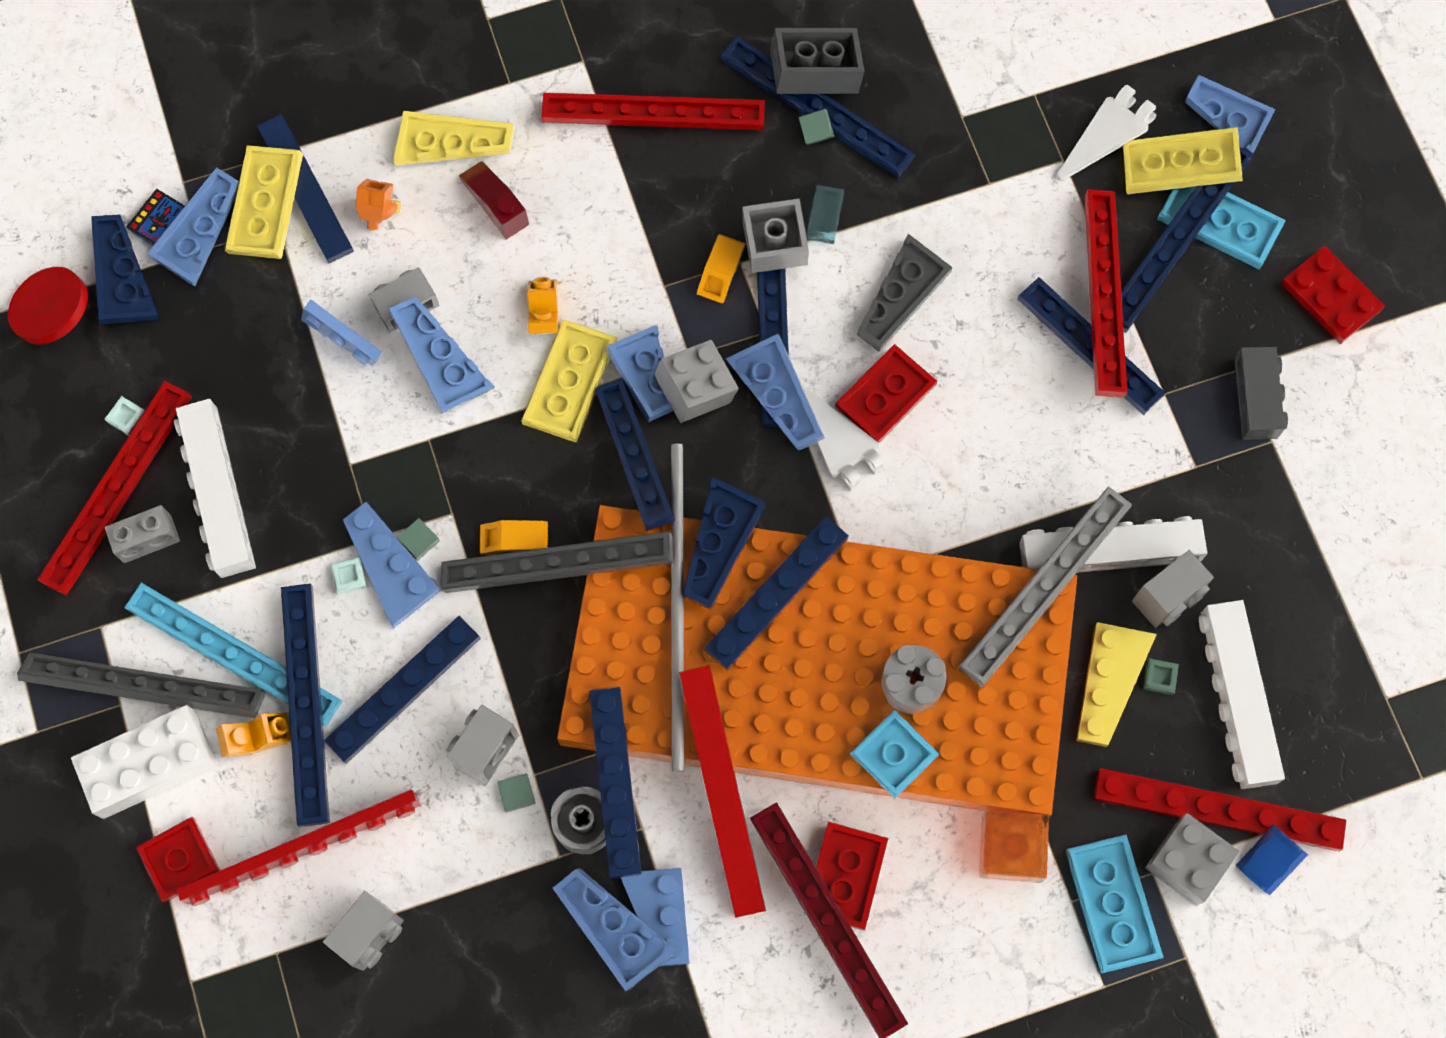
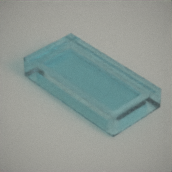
[807,185,845,244]

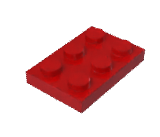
[1281,246,1385,344]
[835,344,938,443]
[804,821,889,931]

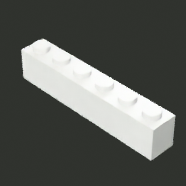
[174,399,256,578]
[1019,516,1207,573]
[1199,600,1285,790]

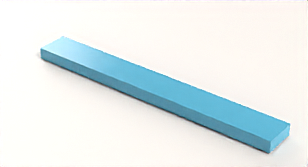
[124,583,343,727]

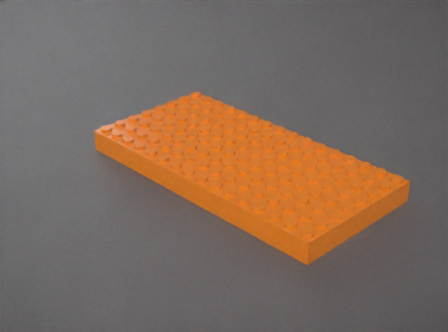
[557,505,1077,820]

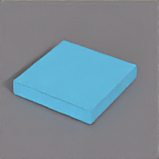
[850,710,939,799]

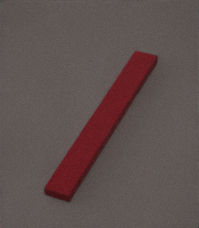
[750,802,908,1038]

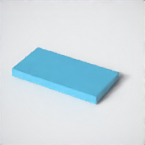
[1157,186,1286,270]
[1065,835,1164,974]

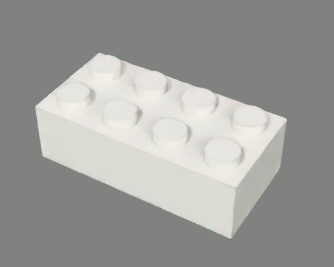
[71,705,218,819]

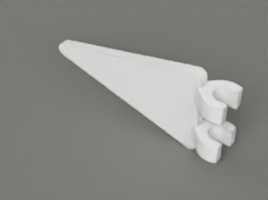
[1058,85,1156,181]
[801,384,885,491]

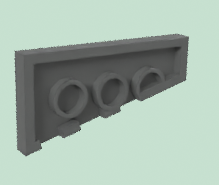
[857,233,953,352]

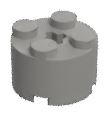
[881,645,946,714]
[551,787,606,854]

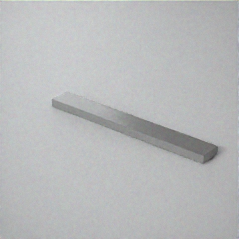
[958,486,1132,688]

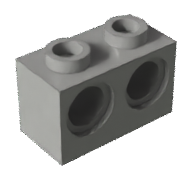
[105,505,180,563]

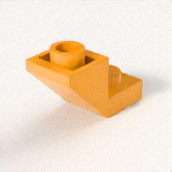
[696,234,746,304]
[527,277,559,334]
[480,520,548,556]
[216,712,291,758]

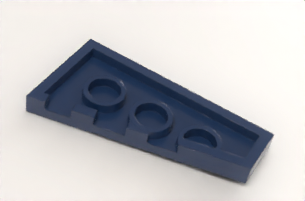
[91,214,159,324]
[683,477,766,610]

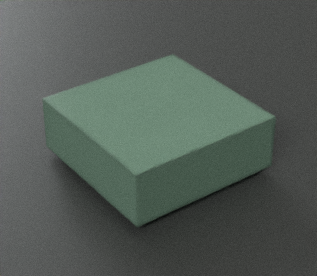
[799,109,834,145]
[397,518,440,561]
[1143,658,1179,695]
[497,773,536,813]

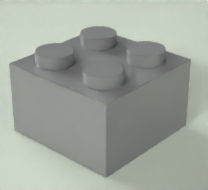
[742,199,809,273]
[654,340,739,423]
[1132,549,1214,629]
[447,704,519,787]
[1145,813,1240,906]
[323,890,404,971]

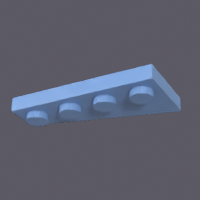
[147,167,239,286]
[389,296,495,414]
[726,334,825,451]
[343,502,440,629]
[553,868,677,991]

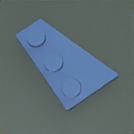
[1185,75,1275,154]
[301,299,382,366]
[606,325,673,422]
[621,868,690,967]

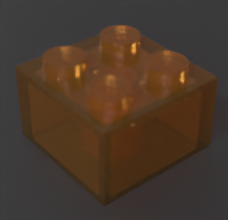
[979,810,1049,883]

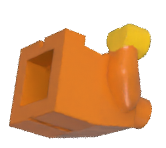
[355,179,401,230]

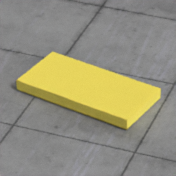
[1123,127,1243,194]
[225,145,303,259]
[521,319,617,443]

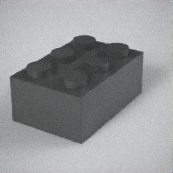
[770,28,865,94]

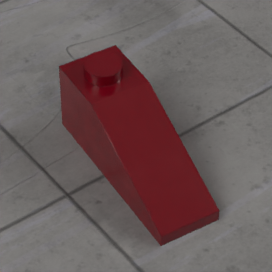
[459,161,529,240]

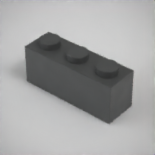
[1235,347,1288,440]

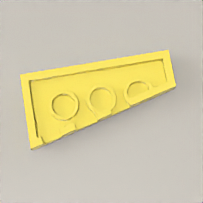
[393,111,514,166]
[1076,622,1157,747]

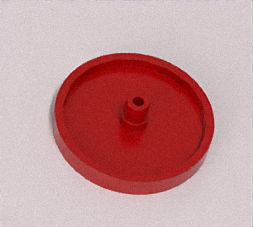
[8,267,88,344]

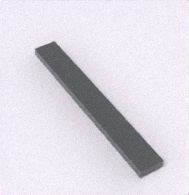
[441,531,673,593]
[17,652,265,718]

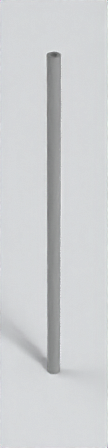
[671,443,684,773]

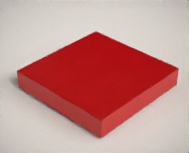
[136,817,220,903]

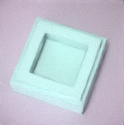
[104,396,145,436]
[331,557,367,594]

